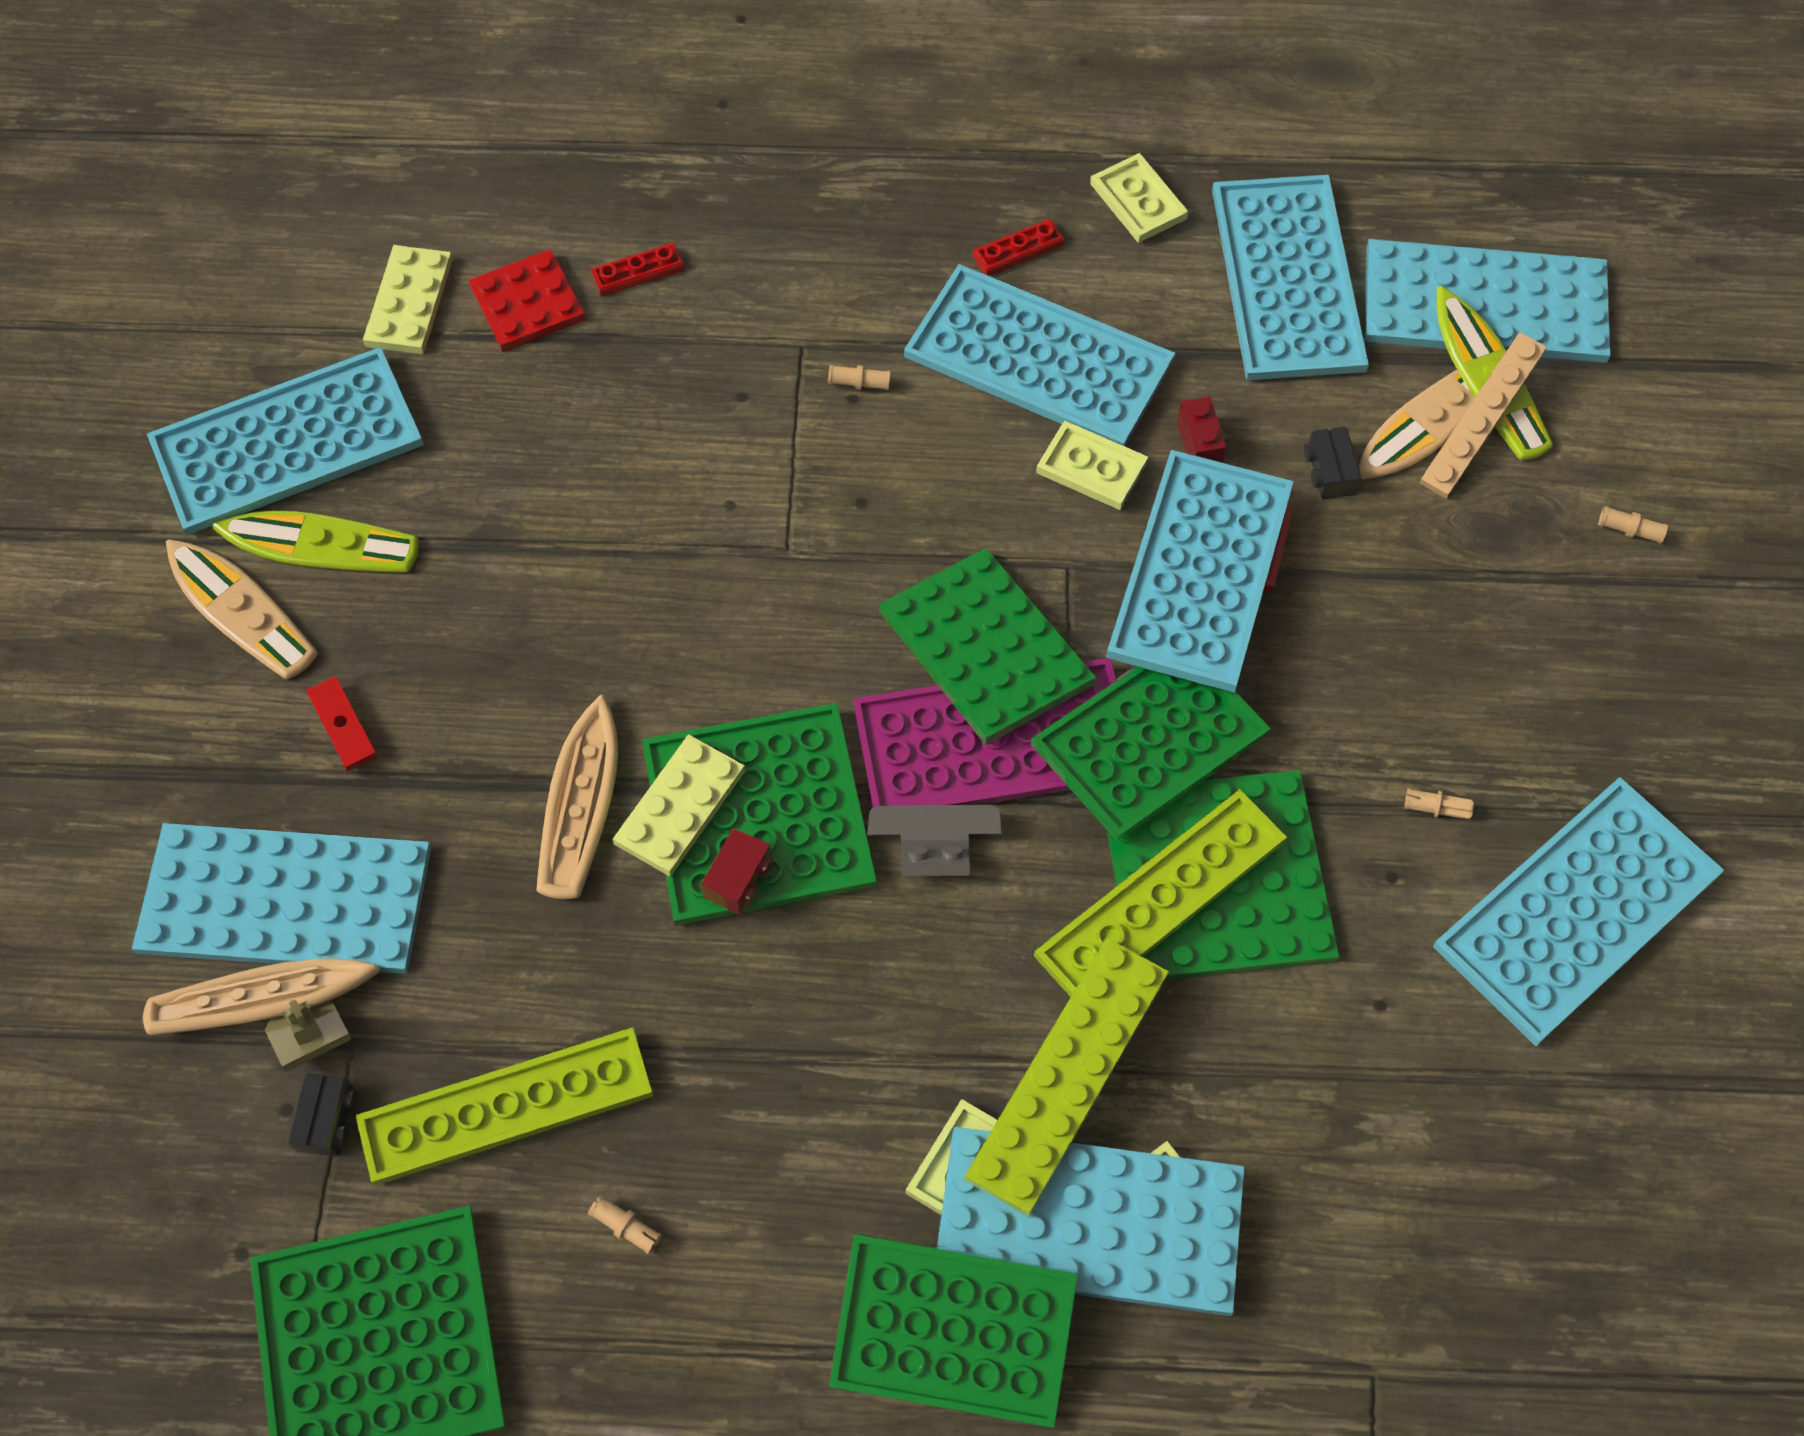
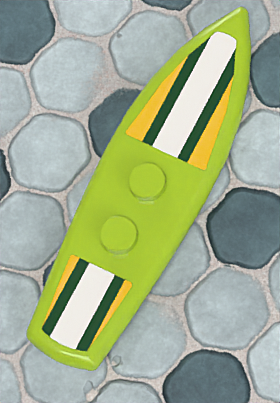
[1436,286,1553,460]
[212,511,419,573]

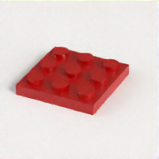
[468,249,585,352]

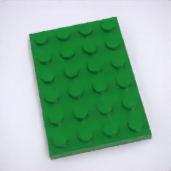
[879,548,1096,745]
[1031,667,1271,841]
[829,1233,1078,1428]

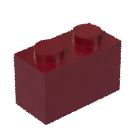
[1177,396,1226,463]
[701,828,774,915]

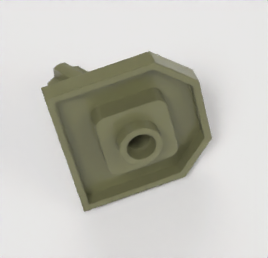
[265,999,351,1072]

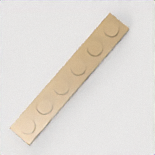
[1420,332,1547,499]

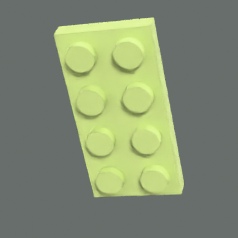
[363,245,453,355]
[613,734,745,877]

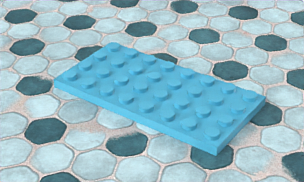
[1212,175,1369,380]
[1364,239,1610,363]
[904,264,1175,447]
[147,347,424,535]
[1106,450,1294,693]
[1433,777,1724,1047]
[132,823,431,974]
[937,1126,1244,1317]

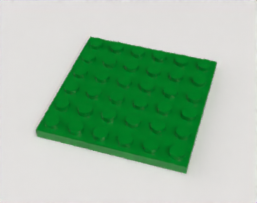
[642,703,877,926]
[1107,770,1339,980]
[250,1205,507,1436]

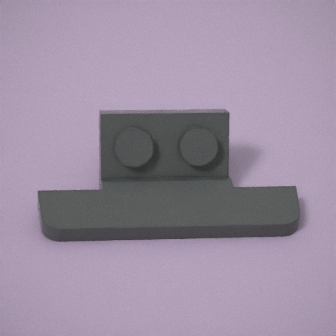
[868,805,1002,876]

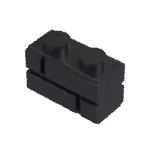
[1304,426,1362,499]
[288,1073,357,1157]

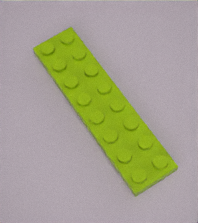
[1034,789,1287,997]
[964,937,1169,1217]
[356,1027,653,1186]

